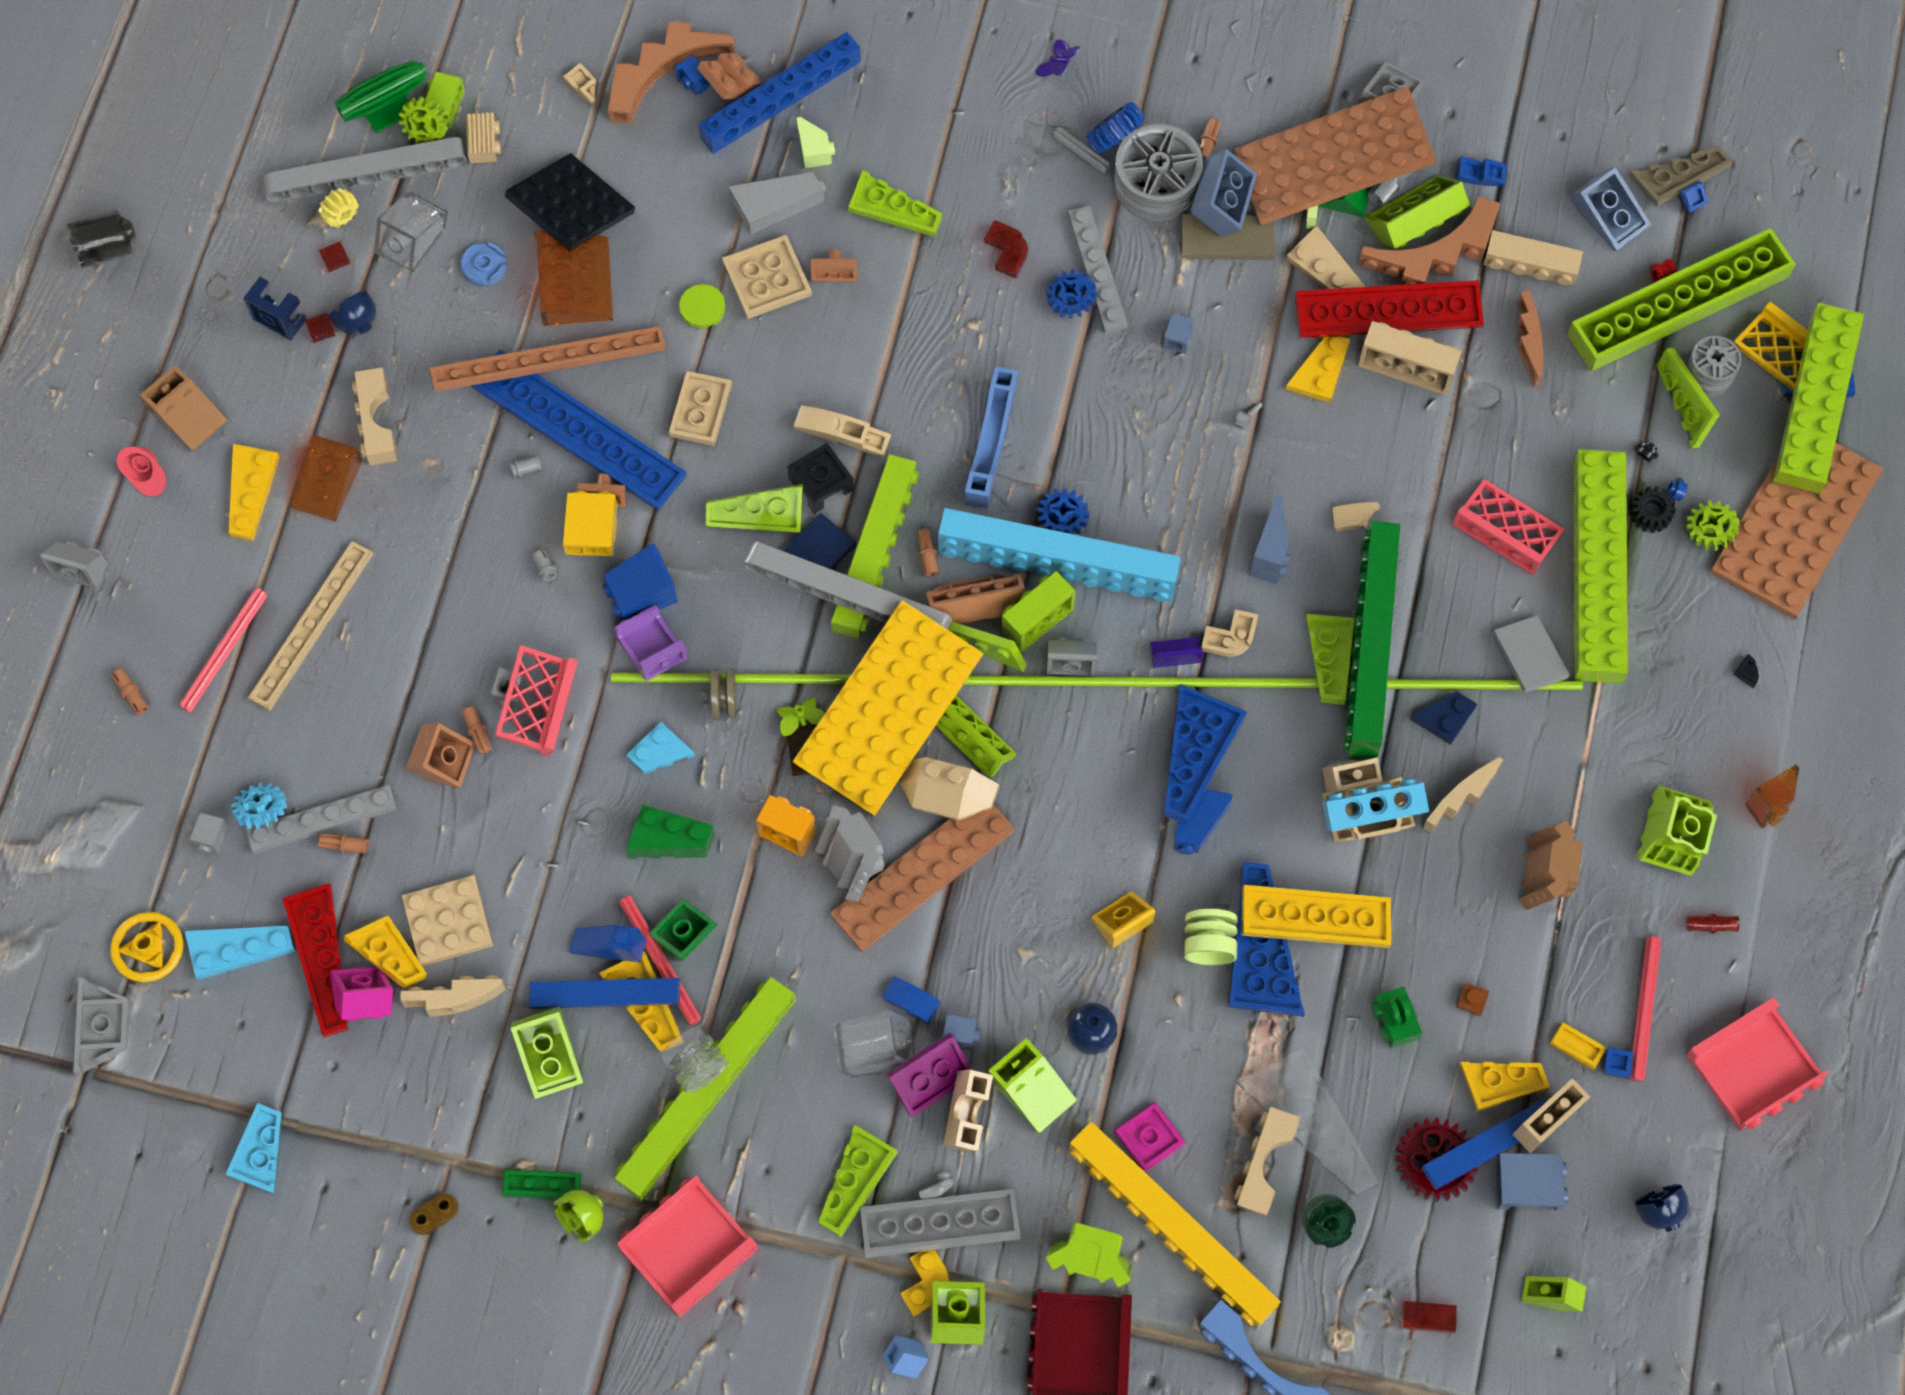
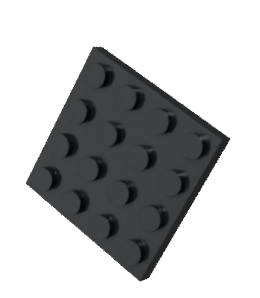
[505,153,635,252]

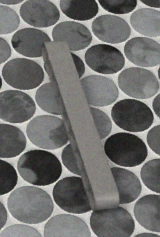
[263,137,467,202]
[743,542,952,630]

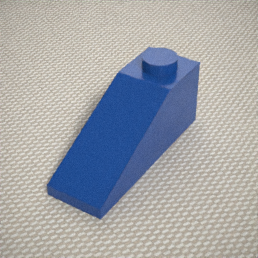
[569,925,647,963]

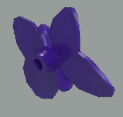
[1036,40,1080,77]

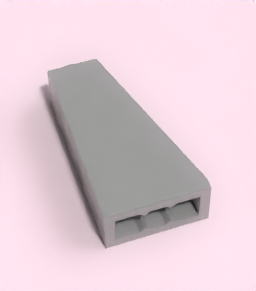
[729,172,826,234]

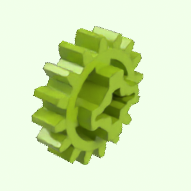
[399,96,449,144]
[1686,500,1740,551]

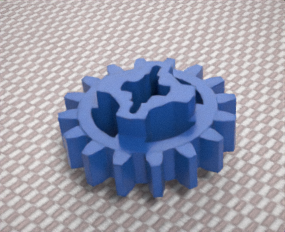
[1046,269,1097,319]
[1037,488,1089,534]

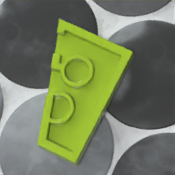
[948,622,1027,673]

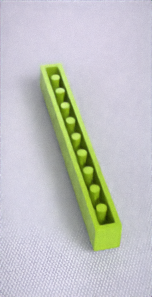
[615,977,796,1202]

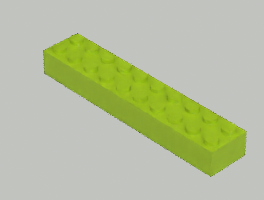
[1567,228,1796,372]
[1573,449,1628,684]

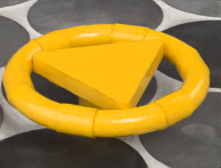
[110,912,184,983]

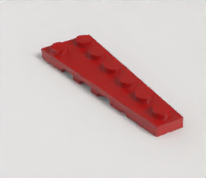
[282,883,348,1038]

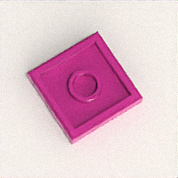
[1114,1102,1186,1172]

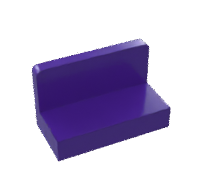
[1150,637,1203,668]

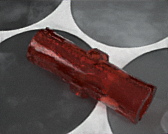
[1686,914,1740,933]

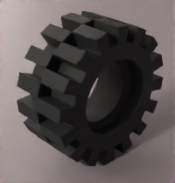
[1629,486,1676,533]

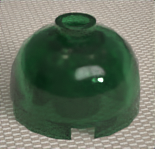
[1302,1194,1356,1248]

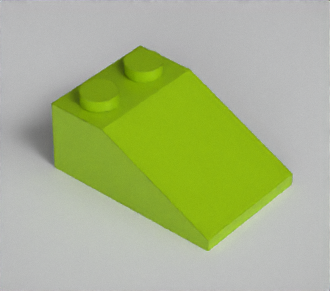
[510,1006,583,1099]

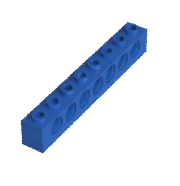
[698,32,861,154]

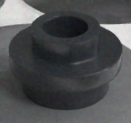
[1636,441,1659,462]

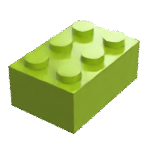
[1001,571,1076,653]

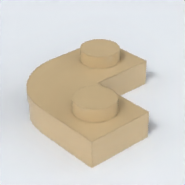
[1201,609,1259,657]

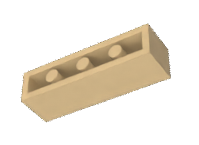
[1483,230,1583,286]

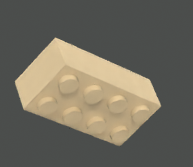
[1358,321,1462,396]

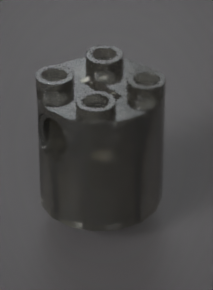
[67,209,136,268]

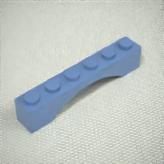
[965,366,1018,508]
[1199,1300,1330,1395]

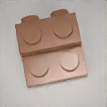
[697,53,761,99]

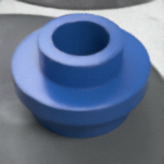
[1667,478,1688,501]

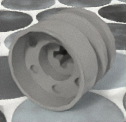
[1686,336,1742,397]

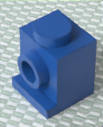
[675,55,710,95]

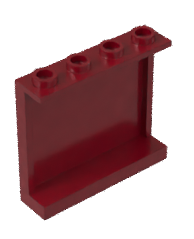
[1027,1289,1132,1395]

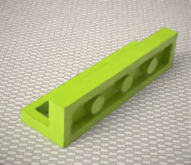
[936,695,1017,778]

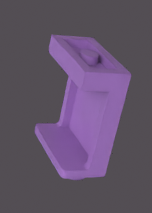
[615,605,688,681]

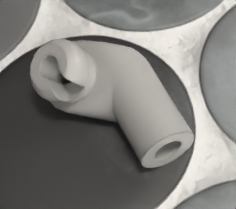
[919,1171,954,1200]

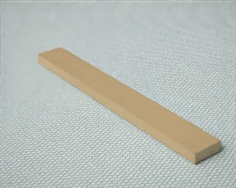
[248,541,373,711]

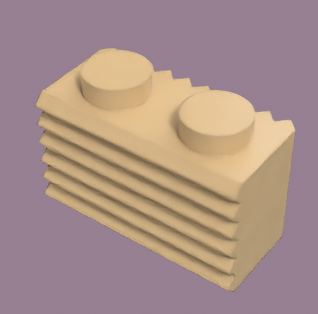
[466,112,501,164]

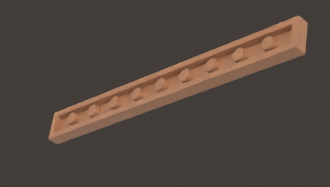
[429,326,666,392]

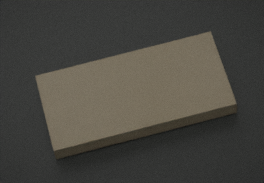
[1181,214,1275,260]

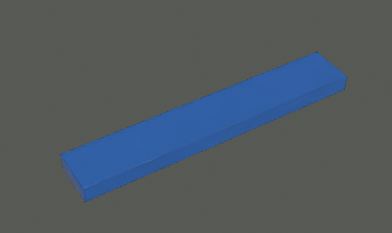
[529,978,680,1009]
[1421,1099,1546,1190]

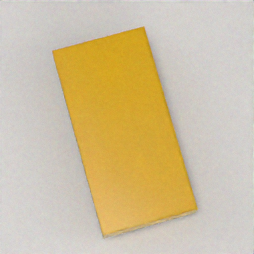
[1549,1022,1607,1071]

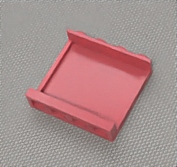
[1686,997,1829,1131]
[617,1175,758,1318]

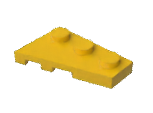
[1459,1062,1550,1111]

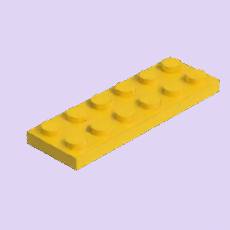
[1242,885,1391,948]

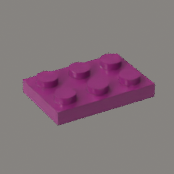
[886,1033,972,1117]

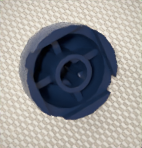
[329,290,376,335]
[1067,1003,1118,1055]
[1635,1184,1689,1232]

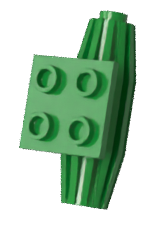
[335,60,428,134]

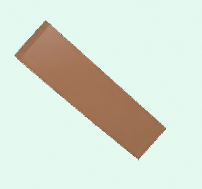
[1517,290,1544,387]

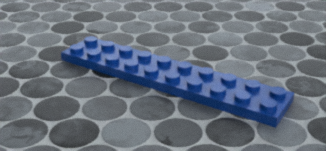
[471,349,687,511]

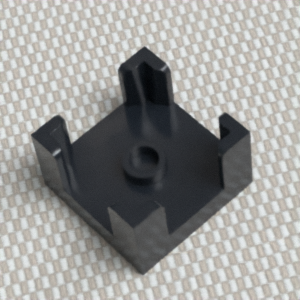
[787,443,854,514]

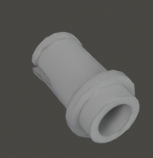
[510,455,542,478]
[532,549,557,581]

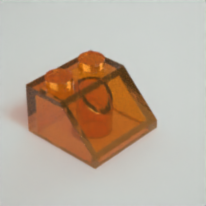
[1745,765,1799,829]

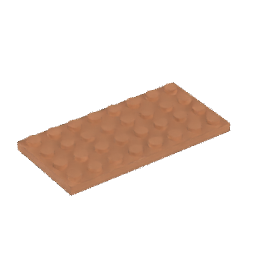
[1234,86,1437,225]
[1710,443,1883,620]

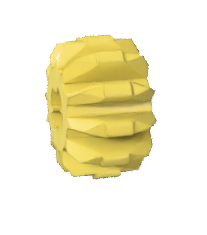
[318,188,359,228]

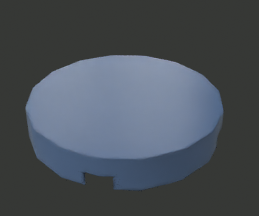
[461,242,507,286]

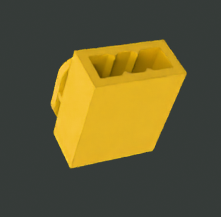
[563,491,618,556]

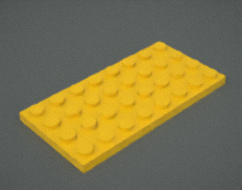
[793,600,984,817]

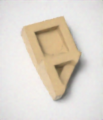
[563,63,596,105]
[1332,502,1380,532]

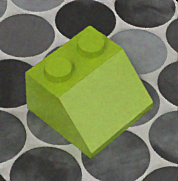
[930,1281,986,1345]

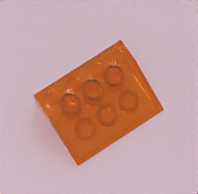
[536,230,613,326]

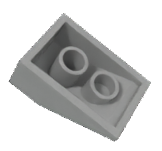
[1357,61,1425,104]

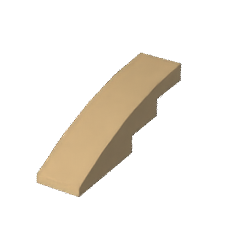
[1423,757,1503,833]

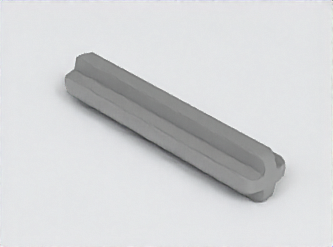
[1053,127,1111,173]

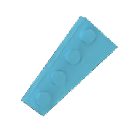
[185,926,295,980]

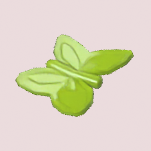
[776,698,825,736]

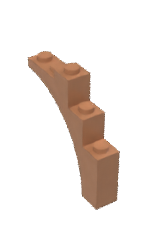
[608,21,736,124]
[1358,197,1501,285]

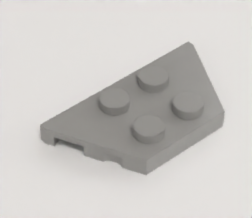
[73,978,130,1075]

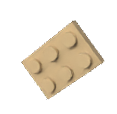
[669,371,733,446]

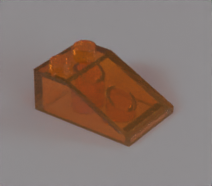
[291,435,362,522]

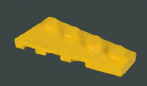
[229,444,280,541]

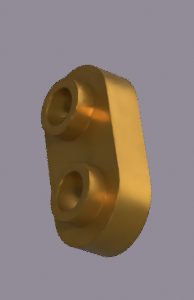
[409,1193,459,1235]

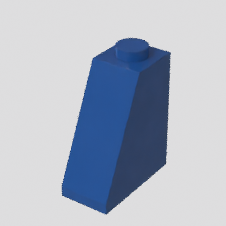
[1173,790,1233,855]

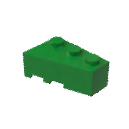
[626,805,715,859]

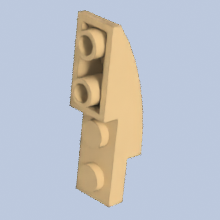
[793,406,891,458]
[400,975,506,1017]

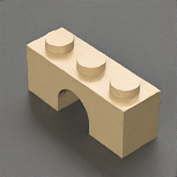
[943,1070,993,1152]

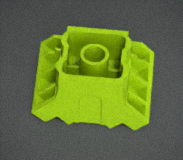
[1636,786,1717,876]
[1045,1223,1133,1288]

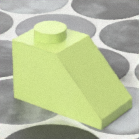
[796,117,835,168]

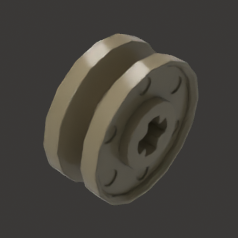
[711,668,737,720]

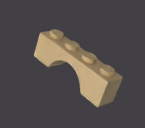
[352,367,398,466]
[1234,1107,1300,1217]

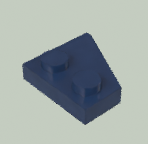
[1411,691,1478,745]

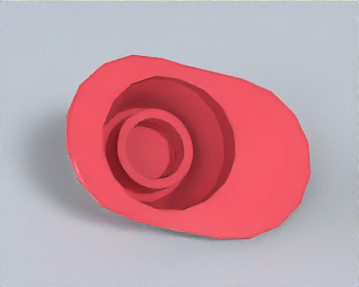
[117,446,166,496]

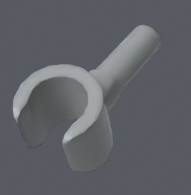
[1235,402,1263,428]

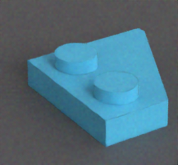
[626,722,695,774]

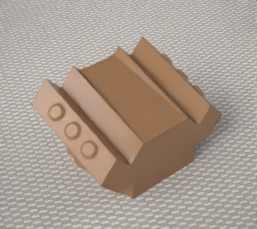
[1518,820,1583,910]

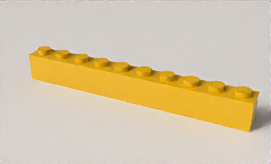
[1069,1121,1281,1329]

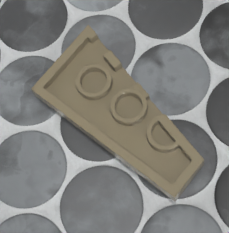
[1630,146,1733,207]

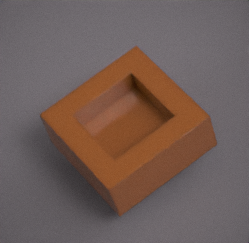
[1457,982,1489,1016]

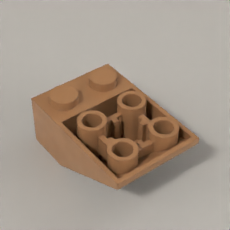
[140,365,228,452]

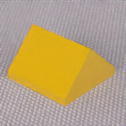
[1091,891,1155,949]

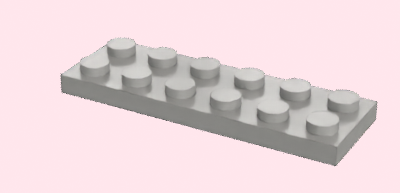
[860,1189,1021,1258]

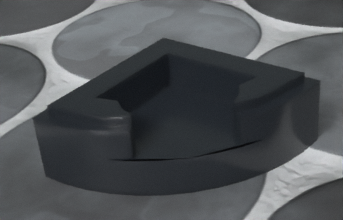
[1733,654,1759,688]

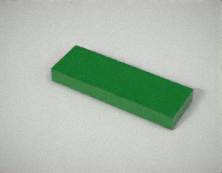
[502,1169,582,1199]

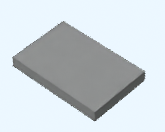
[1493,615,1569,693]

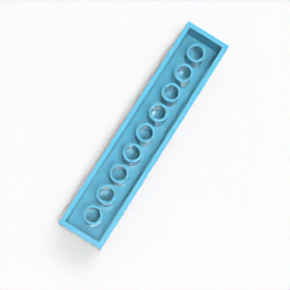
[938,508,1181,602]

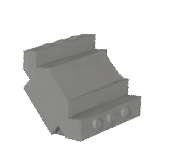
[814,806,885,902]

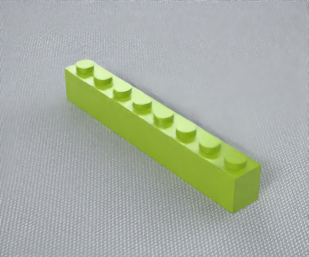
[831,454,920,639]

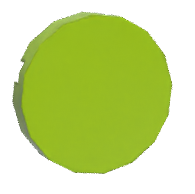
[679,284,726,329]

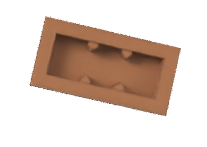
[811,249,858,282]
[577,473,627,508]

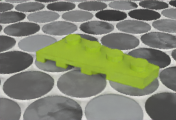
[848,170,942,237]
[1656,348,1720,449]

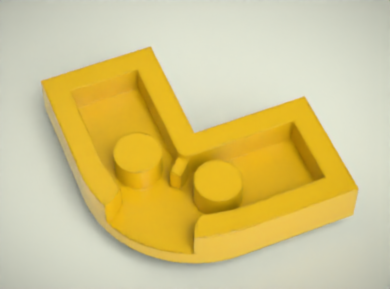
[900,1250,949,1317]

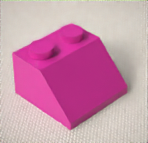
[330,966,393,1021]

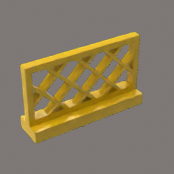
[1733,301,1808,391]

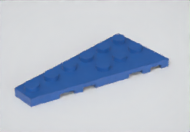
[1164,684,1247,825]
[1229,862,1305,1017]

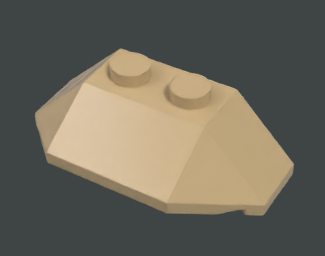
[899,757,1000,821]

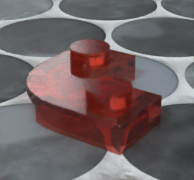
[984,220,1028,279]

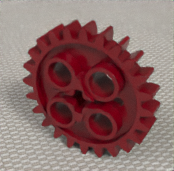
[1394,1117,1478,1202]

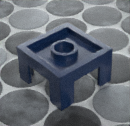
[244,276,307,341]

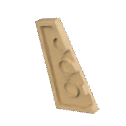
[1286,225,1366,289]

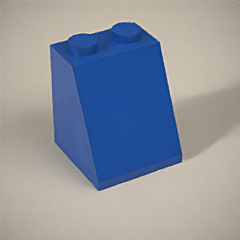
[602,543,678,620]

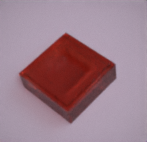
[319,242,350,272]
[305,313,336,343]

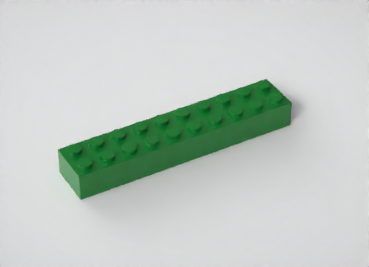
[1343,521,1401,760]

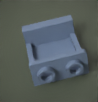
[1496,1153,1568,1210]

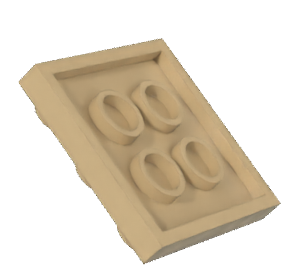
[722,235,812,319]
[402,875,493,967]

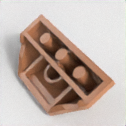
[926,574,1025,624]

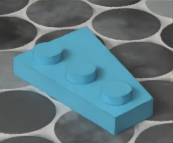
[226,1103,282,1194]

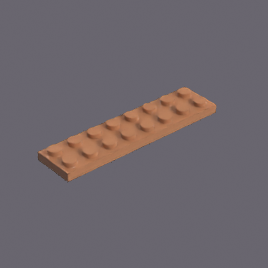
[830,804,1015,952]

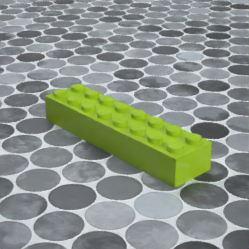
[1773,303,1864,494]

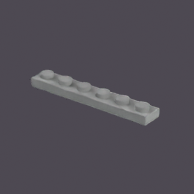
[1068,206,1128,333]
[246,785,397,854]

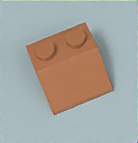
[406,723,476,788]

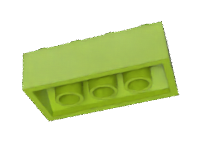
[1364,174,1470,249]

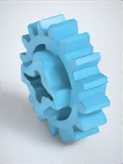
[231,783,287,829]

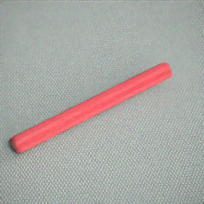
[179,588,267,712]
[619,895,701,1025]
[1630,936,1661,1081]

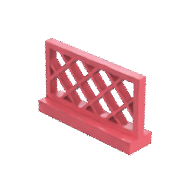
[1452,479,1565,575]
[494,645,578,756]

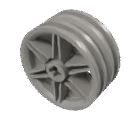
[1114,124,1203,221]

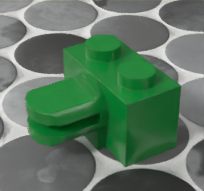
[1371,986,1422,1048]

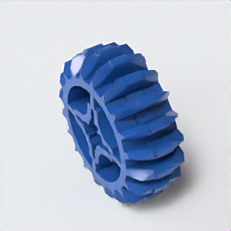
[1086,102,1145,153]

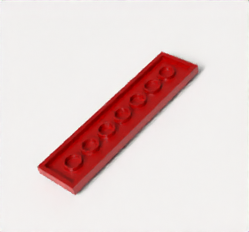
[1295,280,1484,339]

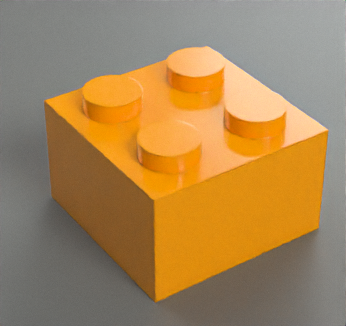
[756,795,816,857]

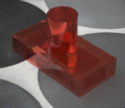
[1402,1301,1457,1333]

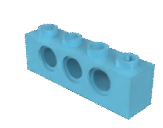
[1322,778,1429,831]

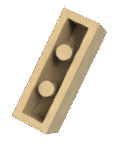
[1512,1078,1590,1154]

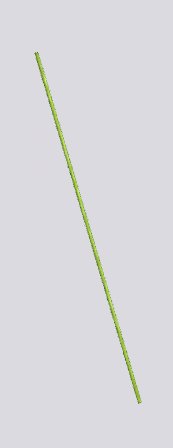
[611,673,1583,690]

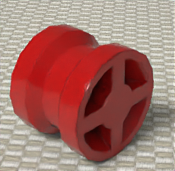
[1650,259,1677,283]

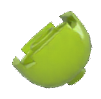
[554,1189,604,1243]

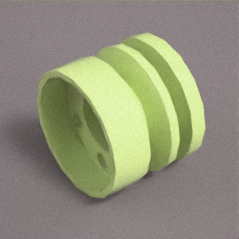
[1184,909,1238,965]

